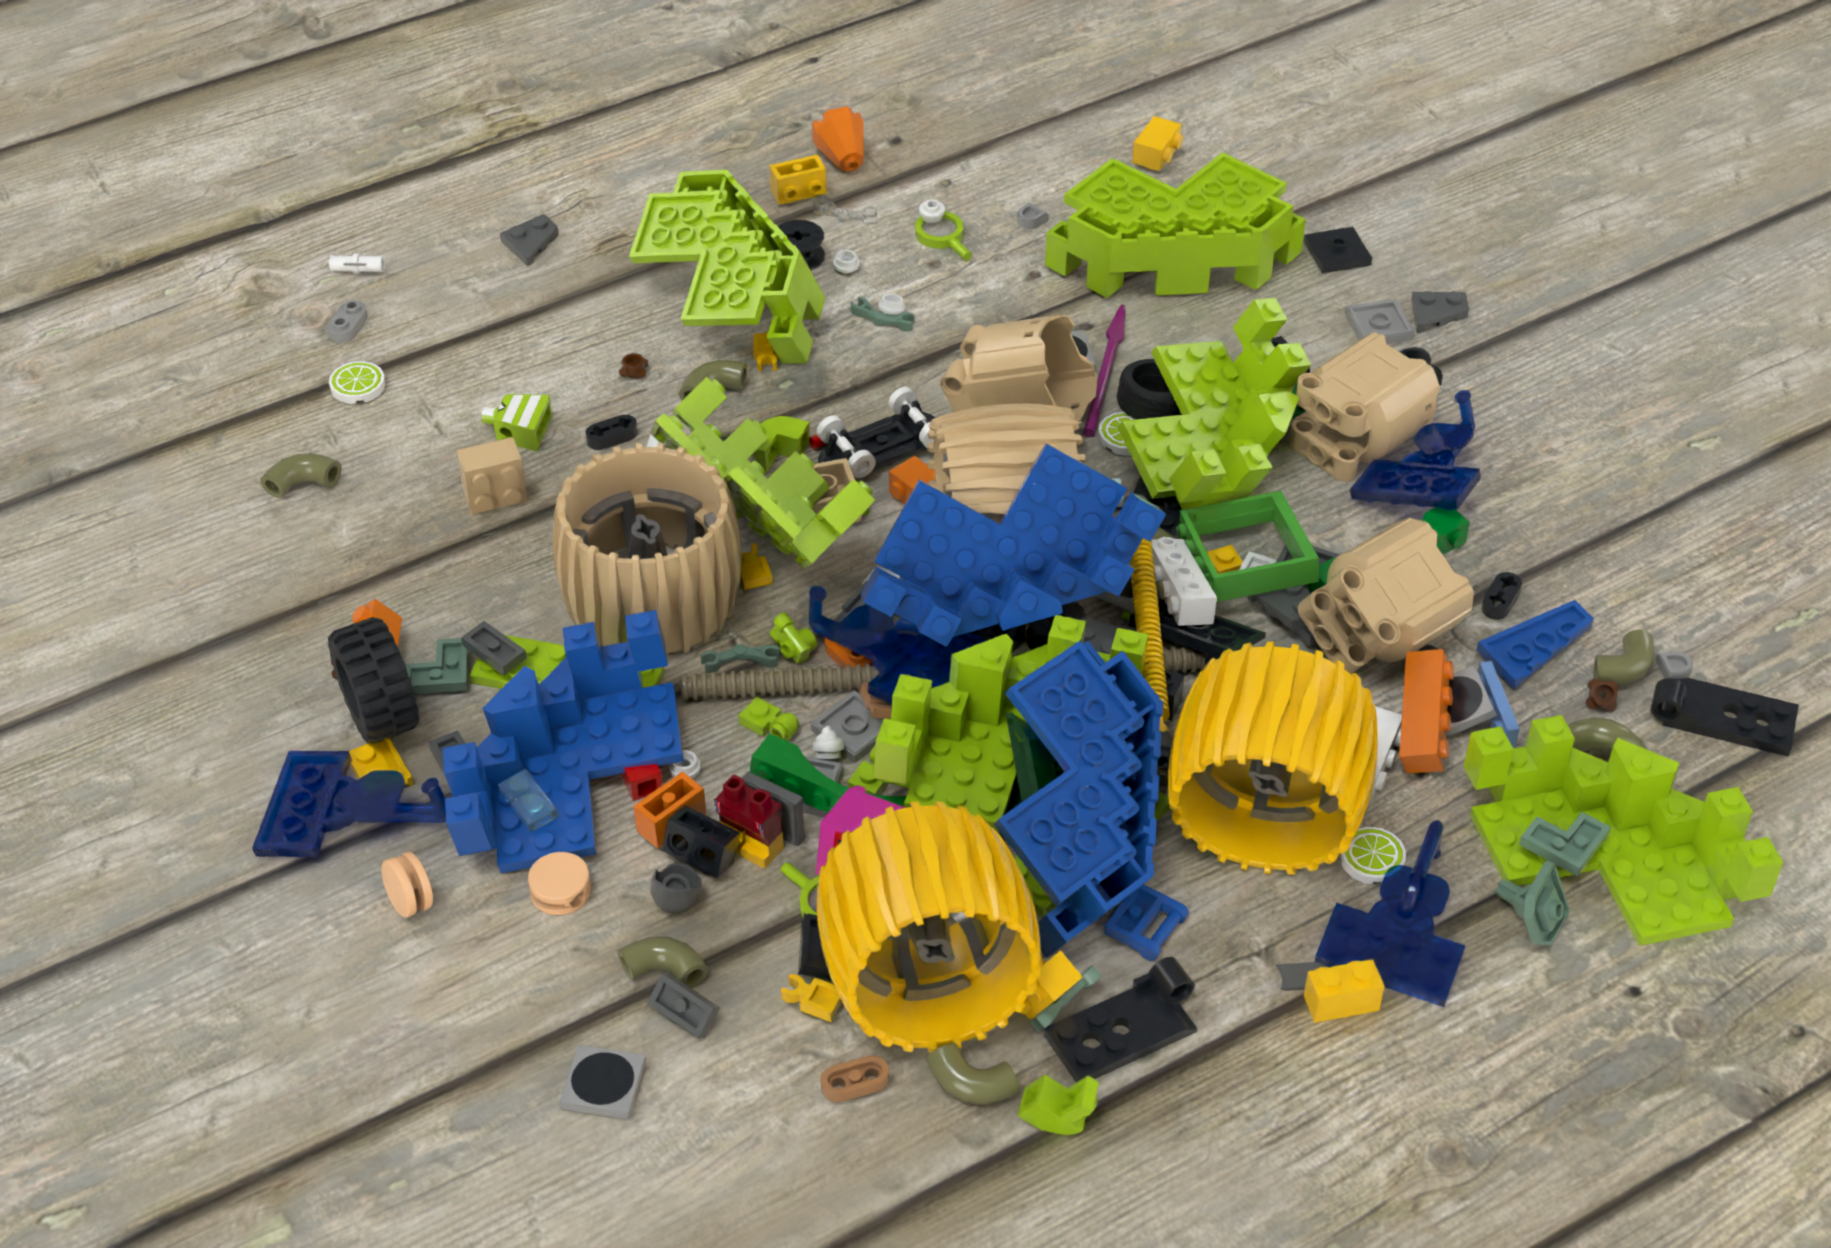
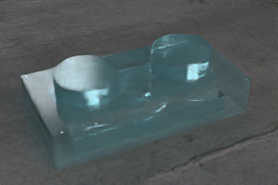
[498,769,559,832]

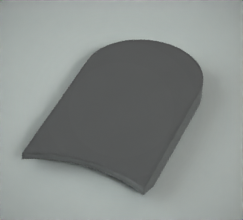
[1276,962,1327,991]

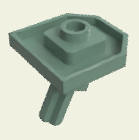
[1495,861,1571,945]

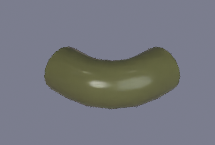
[679,360,748,401]
[260,453,342,498]
[1593,630,1655,686]
[1567,717,1648,754]
[617,937,709,988]
[926,1043,1020,1105]

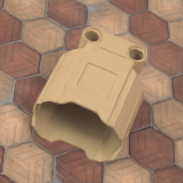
[940,315,1097,425]
[1289,332,1440,482]
[1298,518,1474,674]

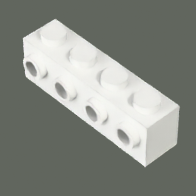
[1152,537,1217,626]

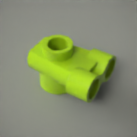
[769,612,817,664]

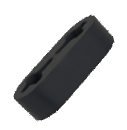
[585,414,638,450]
[1481,572,1522,620]

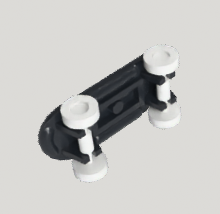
[817,387,936,479]

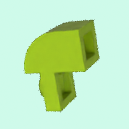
[753,416,810,472]
[1017,1075,1099,1135]

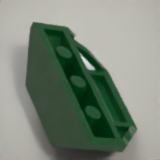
[1005,712,1059,802]

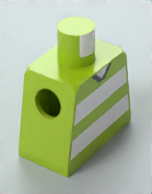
[482,394,553,451]

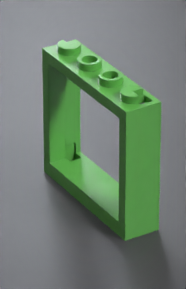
[1176,491,1319,602]

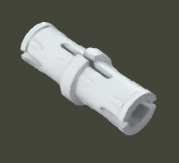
[329,253,386,274]

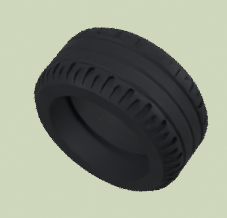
[1117,359,1182,420]

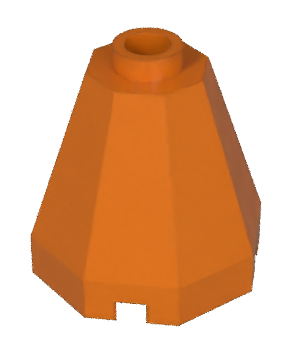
[812,106,864,172]

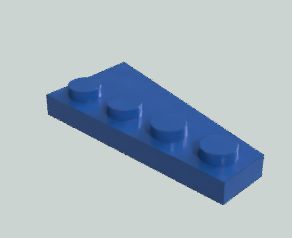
[1476,600,1594,689]

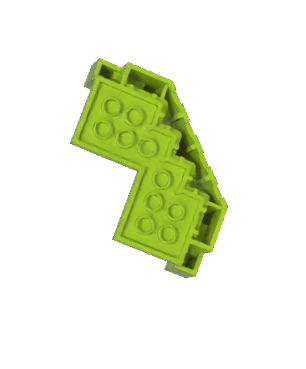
[1045,152,1306,298]
[629,170,826,364]
[1118,298,1311,510]
[650,377,875,569]
[874,615,1148,832]
[1463,715,1783,946]

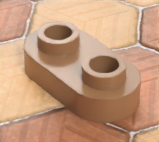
[821,1055,889,1102]

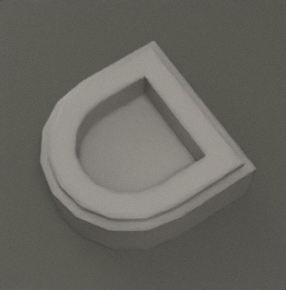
[1017,203,1048,229]
[1656,652,1693,679]

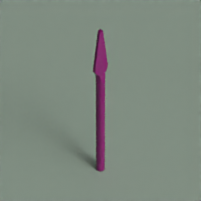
[1084,304,1125,437]

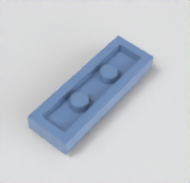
[1478,661,1520,748]

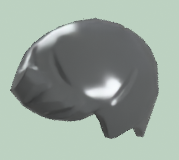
[650,862,702,913]

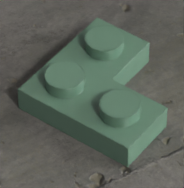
[405,638,469,694]
[1519,812,1611,876]

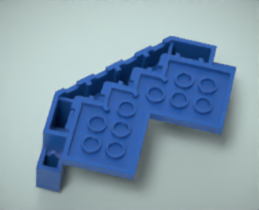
[861,443,1166,647]
[443,610,684,873]
[994,641,1163,958]

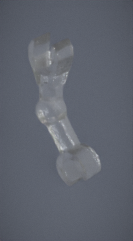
[813,197,877,225]

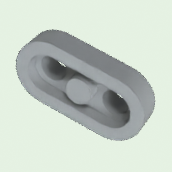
[327,300,367,343]

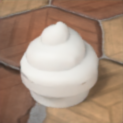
[813,726,844,759]

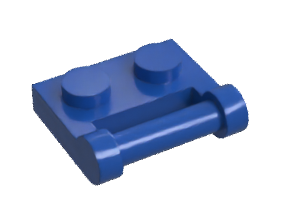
[1104,884,1189,961]

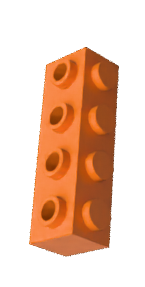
[1399,649,1454,774]

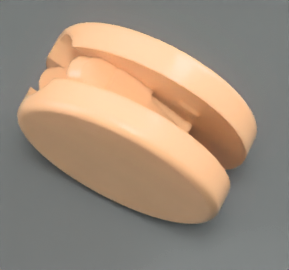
[381,851,433,918]
[528,852,591,915]

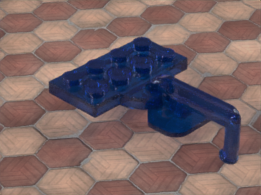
[1350,390,1481,510]
[808,586,987,705]
[252,751,446,857]
[1314,820,1466,1007]

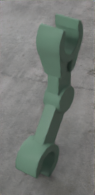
[850,297,915,332]
[701,644,780,673]
[1030,965,1102,1033]

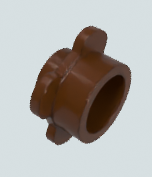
[619,353,649,378]
[1586,679,1619,712]

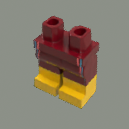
[714,774,784,869]

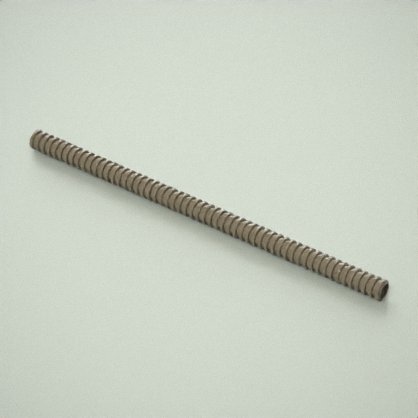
[681,646,1206,701]

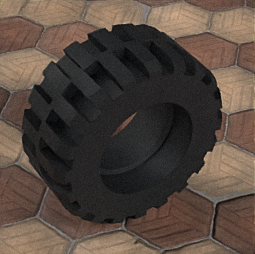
[328,617,419,743]

